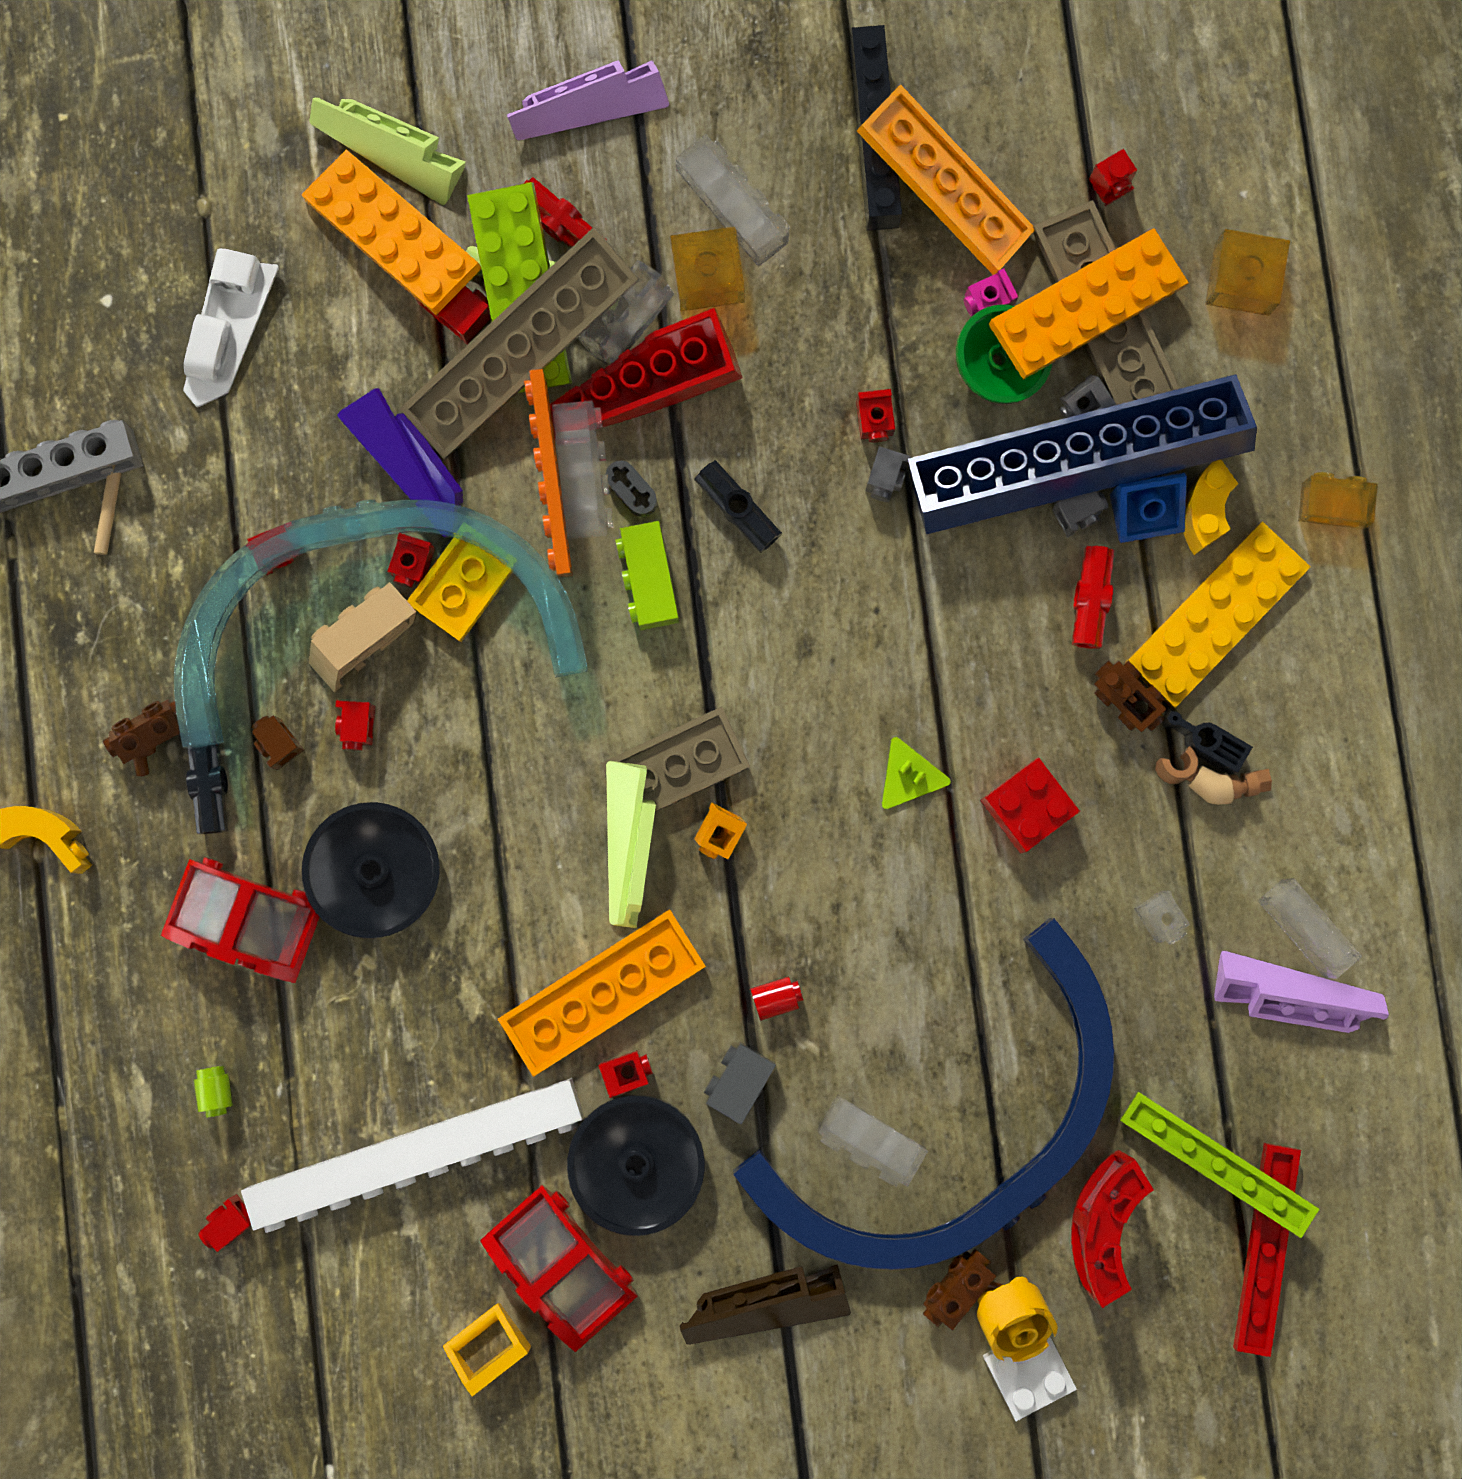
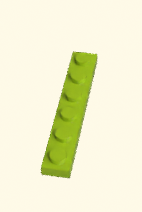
[1120,1092,1320,1238]

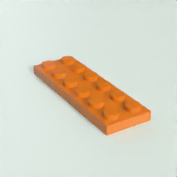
[524,369,573,578]

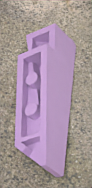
[507,60,669,140]
[1214,951,1389,1033]

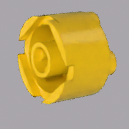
[977,1276,1058,1362]

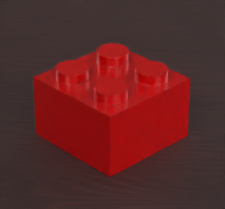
[980,757,1080,854]

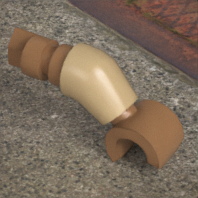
[1155,746,1272,805]

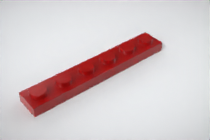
[1233,1143,1301,1357]

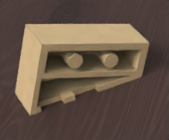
[309,582,416,693]

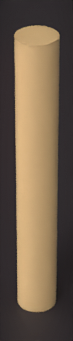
[94,465,121,555]

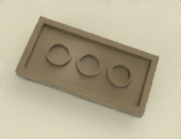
[601,706,750,812]

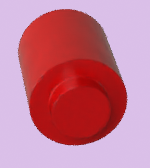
[750,976,803,1021]

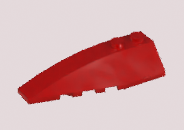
[550,308,743,441]

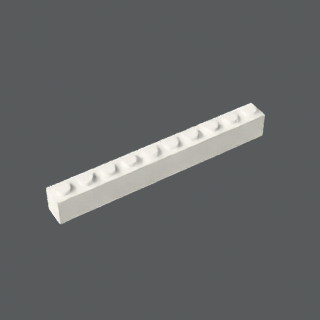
[241,1078,584,1233]

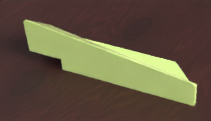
[309,97,466,205]
[606,761,656,928]

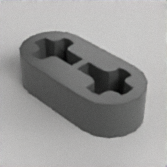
[605,460,657,517]

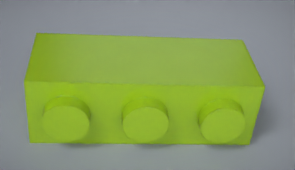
[615,521,679,631]

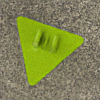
[882,737,951,809]

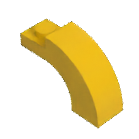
[0,806,92,874]

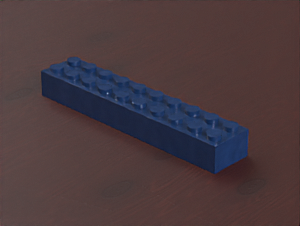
[908,374,1257,535]

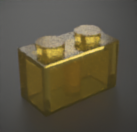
[1298,472,1378,529]

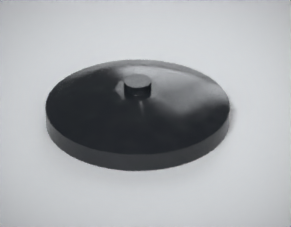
[302,802,440,938]
[567,1095,705,1236]

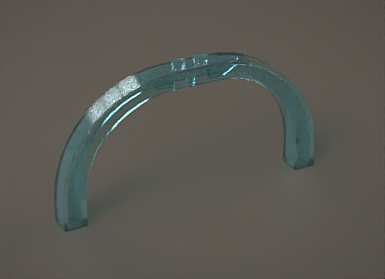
[174,499,588,749]

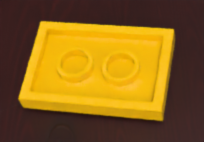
[407,523,519,642]

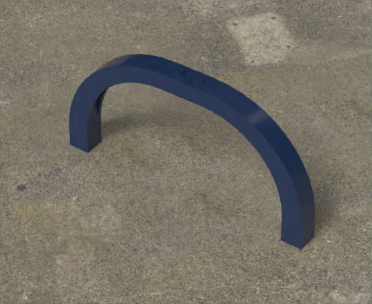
[733,918,1114,1270]

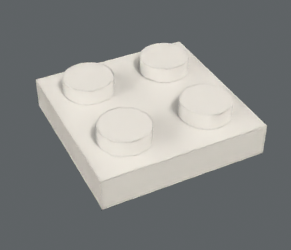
[983,1337,1077,1421]

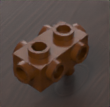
[1094,660,1166,733]
[103,699,186,776]
[923,1249,1003,1331]

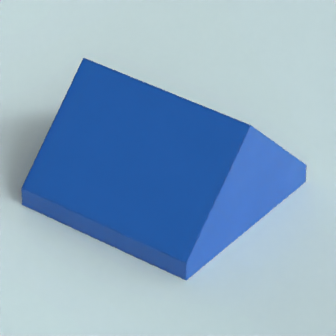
[1110,473,1187,543]

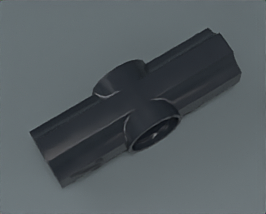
[694,460,782,553]
[186,731,228,835]

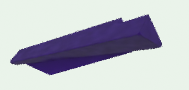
[337,388,463,537]

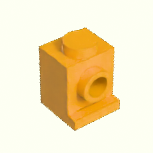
[694,803,747,859]

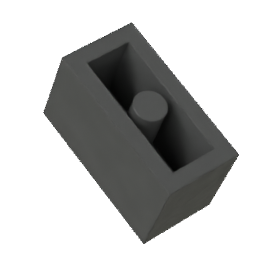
[704,1042,776,1125]

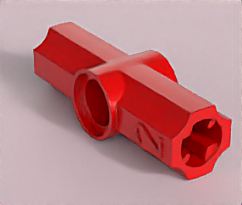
[523,177,607,248]
[1072,545,1115,649]

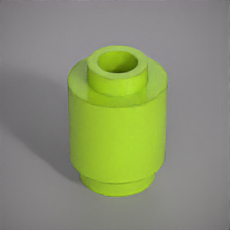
[194,1066,233,1118]

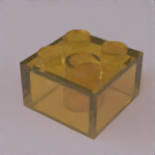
[670,227,745,312]
[1205,229,1290,316]

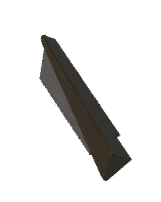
[680,1264,851,1345]

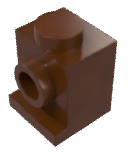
[251,715,304,770]

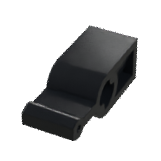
[1161,711,1253,775]

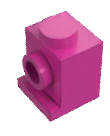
[963,268,1018,316]

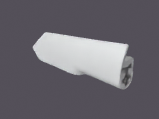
[183,249,279,408]

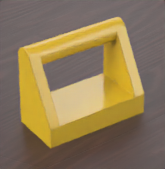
[443,1303,531,1397]

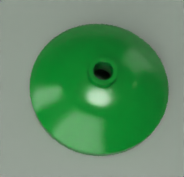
[956,305,1052,404]

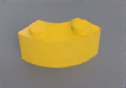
[1183,459,1239,555]

